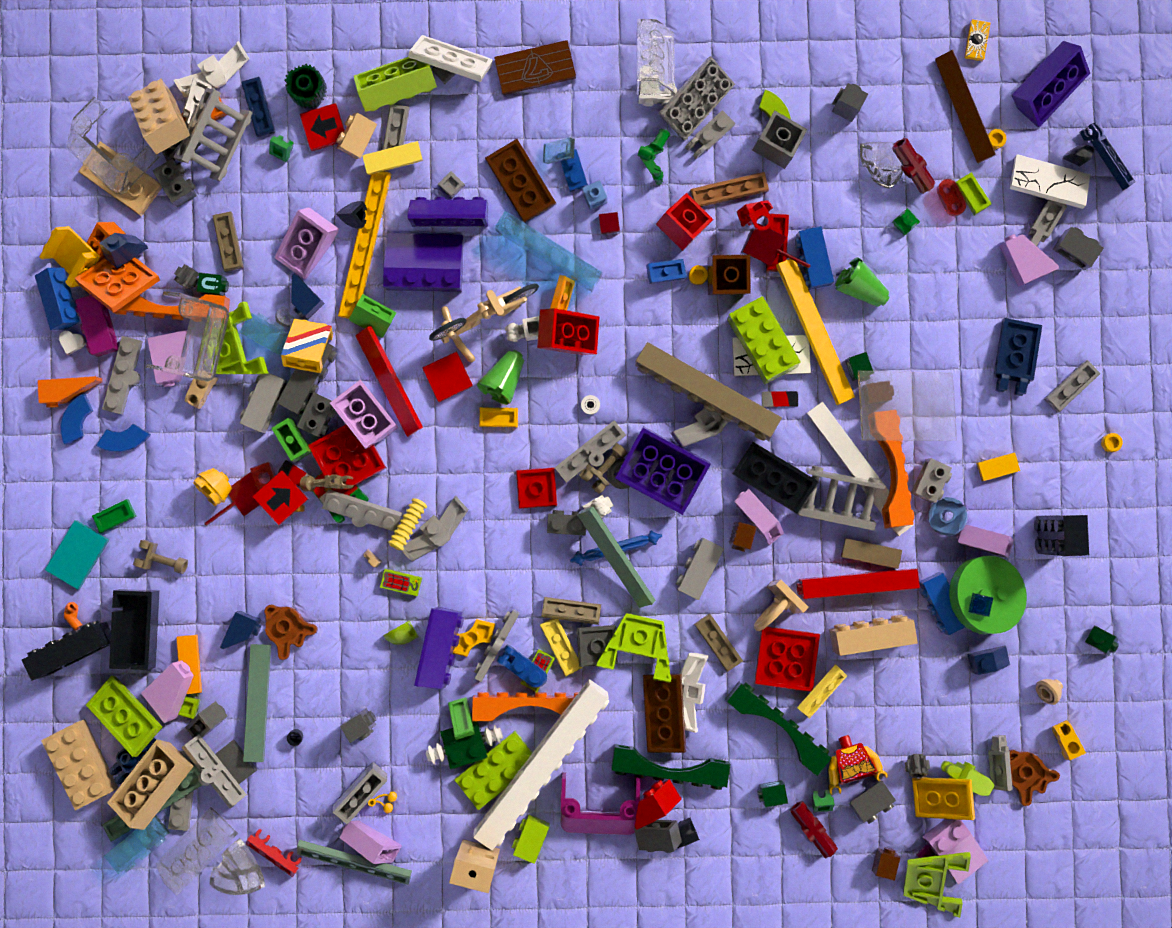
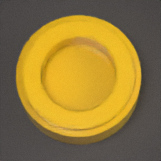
[988,129,1006,150]
[688,265,708,285]
[1101,433,1123,452]

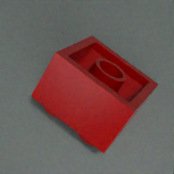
[656,193,714,251]
[634,779,682,830]

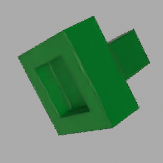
[269,135,294,162]
[892,208,920,236]
[812,790,835,813]

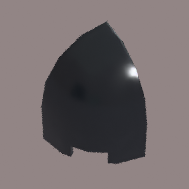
[1062,145,1094,167]
[336,201,367,229]
[677,817,700,848]

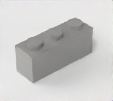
[240,373,288,434]
[676,538,724,600]
[333,762,387,825]

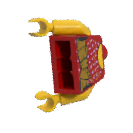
[828,735,888,795]

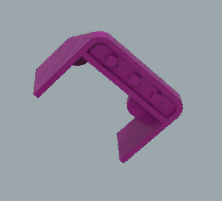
[560,772,640,835]

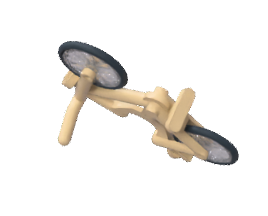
[429,283,539,362]

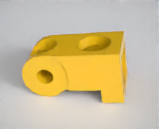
[1052,720,1086,760]

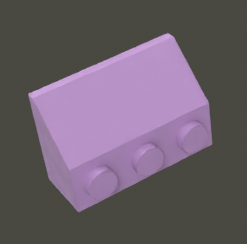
[330,379,398,449]

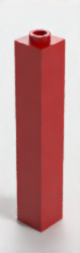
[797,568,920,599]

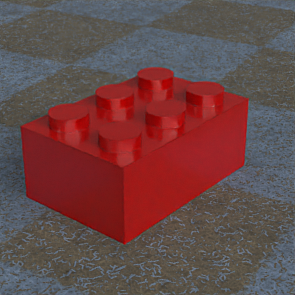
[537,308,600,355]

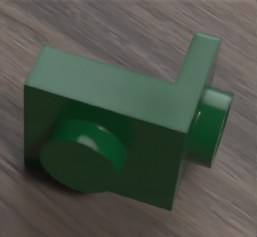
[1085,625,1119,656]

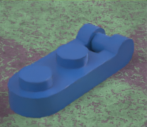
[496,644,547,687]

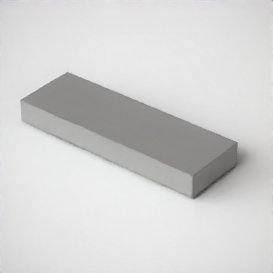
[383,104,410,150]
[1044,360,1101,413]

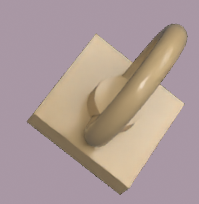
[754,579,809,631]

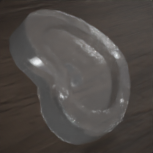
[275,307,294,327]

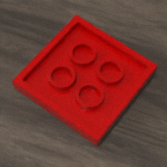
[308,424,387,493]
[754,626,820,692]

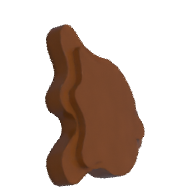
[264,604,318,660]
[1009,749,1060,806]

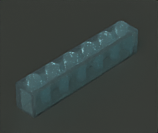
[495,211,602,292]

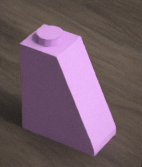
[1000,234,1059,287]
[147,331,191,387]
[734,489,784,545]
[956,525,1014,558]
[141,660,194,723]
[339,821,402,864]

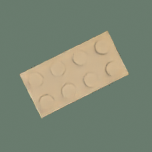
[128,79,190,155]
[829,614,918,656]
[41,719,118,810]
[107,739,194,830]

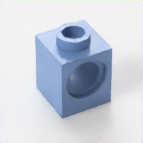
[582,180,608,210]

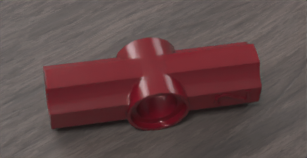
[892,138,935,193]
[789,801,838,859]

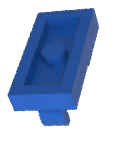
[558,149,588,192]
[646,259,687,284]

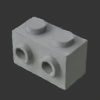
[911,458,952,503]

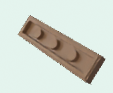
[690,172,769,207]

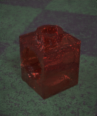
[250,462,276,490]

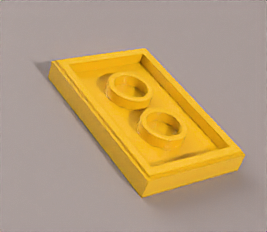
[912,777,975,821]

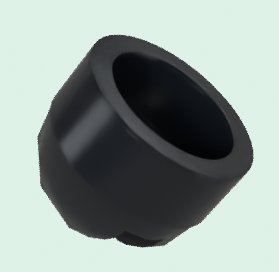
[287,729,303,746]

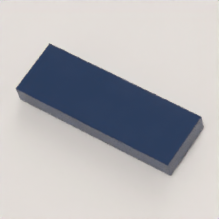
[241,77,276,137]

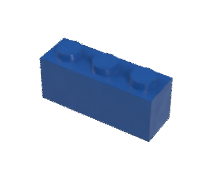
[794,226,834,290]
[35,268,80,330]
[918,572,965,635]

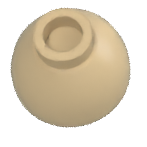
[1036,679,1063,705]

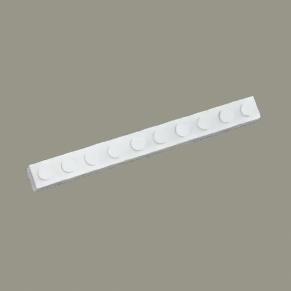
[473,679,609,851]

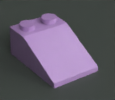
[275,207,339,279]
[923,819,988,885]

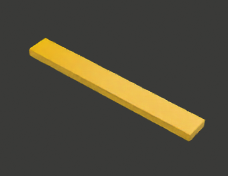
[338,171,392,319]
[776,259,855,405]

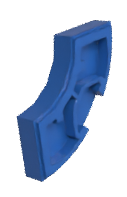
[61,394,93,445]
[96,424,151,452]

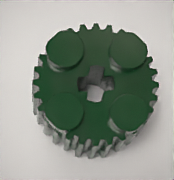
[284,64,327,108]

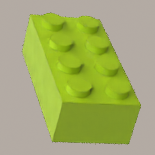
[727,296,801,385]

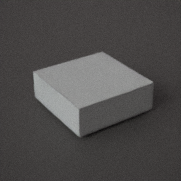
[438,171,465,199]

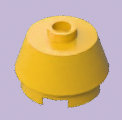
[193,468,232,506]

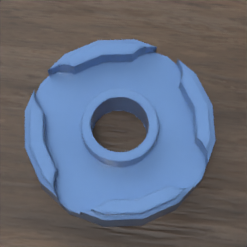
[928,497,968,536]

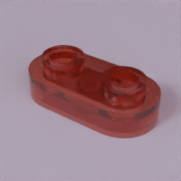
[937,179,966,216]

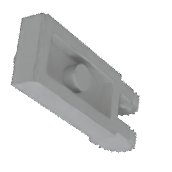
[685,110,735,159]

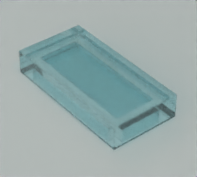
[543,138,575,164]

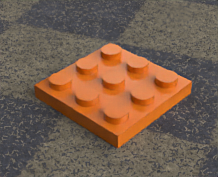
[75,257,160,313]

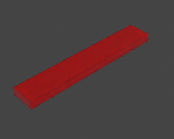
[355,326,423,437]

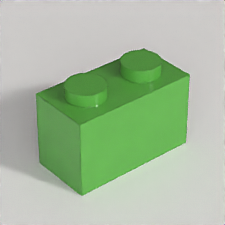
[272,418,312,462]

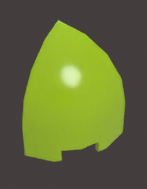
[383,620,419,645]

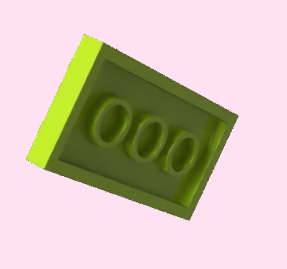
[86,675,162,757]
[454,731,533,810]

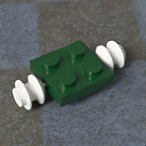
[426,721,503,770]

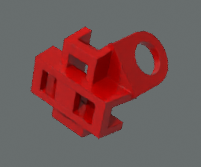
[736,200,773,231]

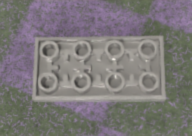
[659,56,735,140]

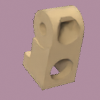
[185,370,219,409]

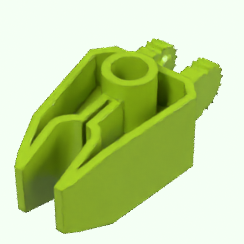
[941,761,995,796]

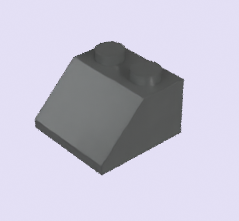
[752,110,807,169]

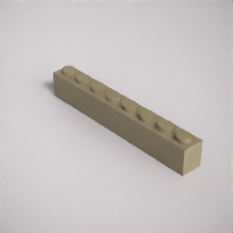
[635,342,782,441]

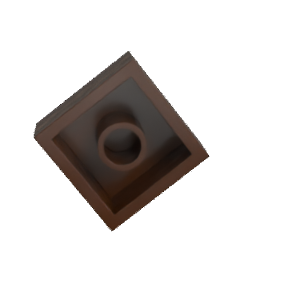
[708,255,751,295]

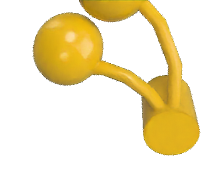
[368,791,397,814]

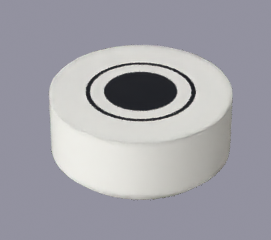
[581,395,600,415]

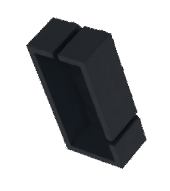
[1034,515,1089,556]
[109,589,160,670]
[22,621,111,681]

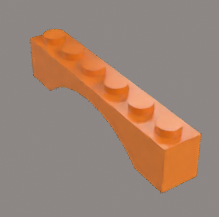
[114,294,230,324]
[867,410,914,529]
[472,692,579,721]

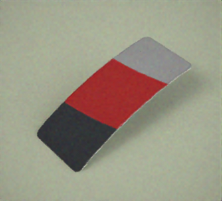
[762,391,798,407]
[278,460,314,486]

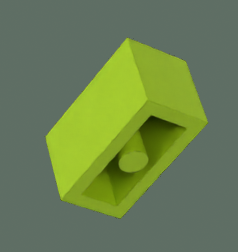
[511,814,550,864]

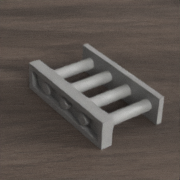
[174,88,253,181]
[799,466,885,531]

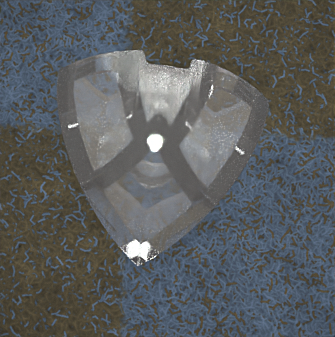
[860,142,903,189]
[210,838,265,895]

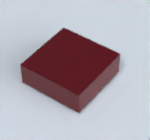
[599,212,620,234]

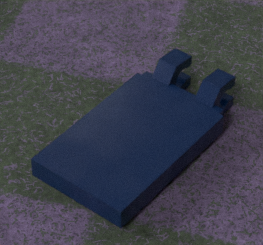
[1079,122,1136,190]
[994,318,1042,396]

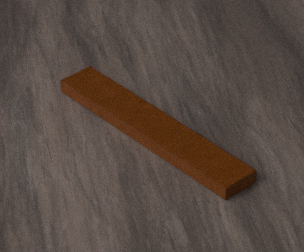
[935,50,996,164]

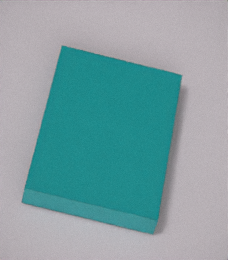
[45,520,110,589]

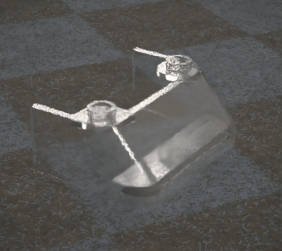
[66,97,159,194]
[146,291,229,382]

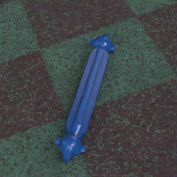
[570,530,663,566]

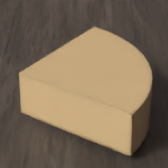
[363,549,382,567]

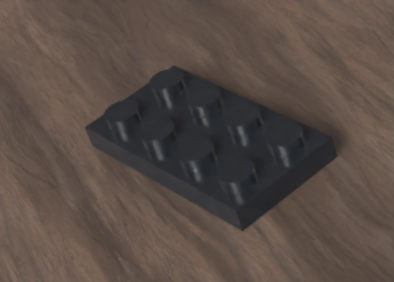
[732,442,819,515]

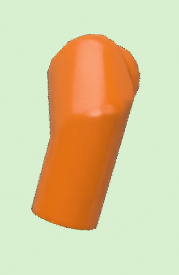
[64,602,83,631]

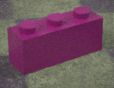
[75,295,119,357]

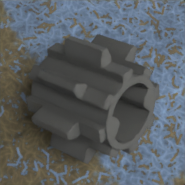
[174,264,199,289]
[905,754,930,778]

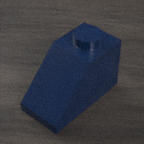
[99,233,148,268]
[291,273,325,319]
[220,611,261,649]
[968,646,1010,675]

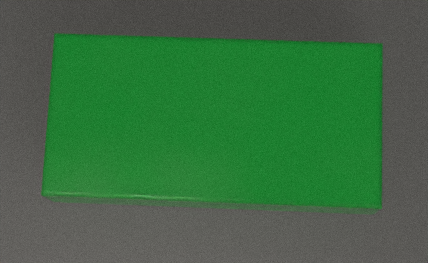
[92,499,137,533]

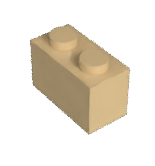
[336,112,377,159]

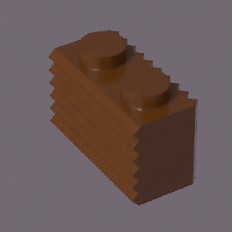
[728,522,757,552]

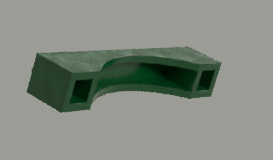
[725,681,832,776]
[611,744,731,790]

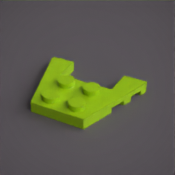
[202,302,268,374]
[596,613,671,683]
[903,852,971,918]

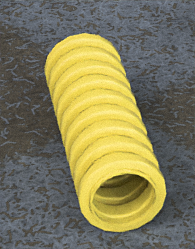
[388,498,427,551]

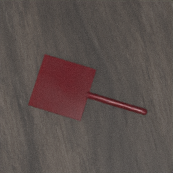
[743,223,811,268]
[204,471,263,525]

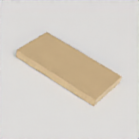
[78,141,162,217]

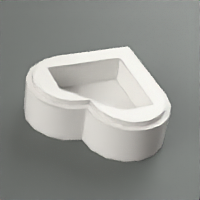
[59,331,86,355]

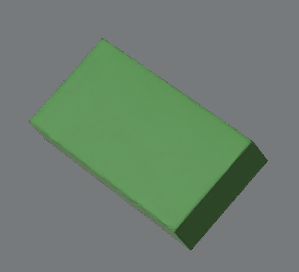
[448,697,475,740]

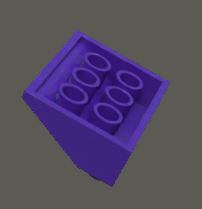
[383,233,464,292]
[615,426,711,515]

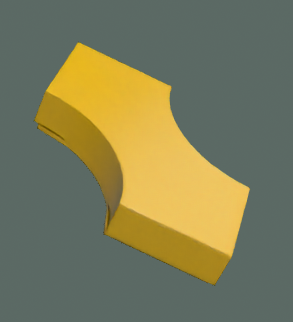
[453,619,495,657]

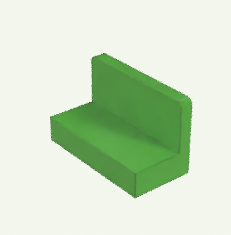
[349,294,397,338]

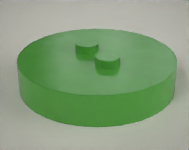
[949,556,1027,634]

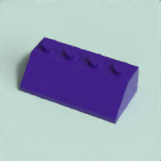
[1012,41,1090,128]
[407,197,488,227]
[414,607,464,689]

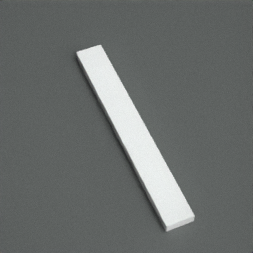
[806,402,914,536]

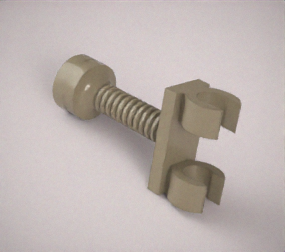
[579,443,628,494]
[300,475,354,492]
[133,540,188,574]

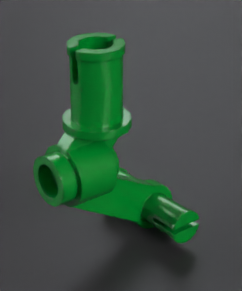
[638,128,670,185]

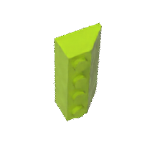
[354,57,437,112]

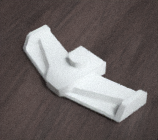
[174,41,250,98]
[680,653,709,733]

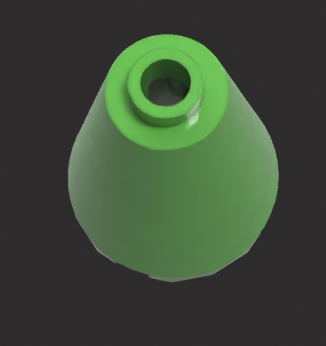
[835,257,890,307]
[477,350,524,405]

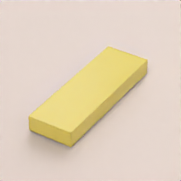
[362,141,423,175]
[540,618,583,677]
[797,664,847,719]

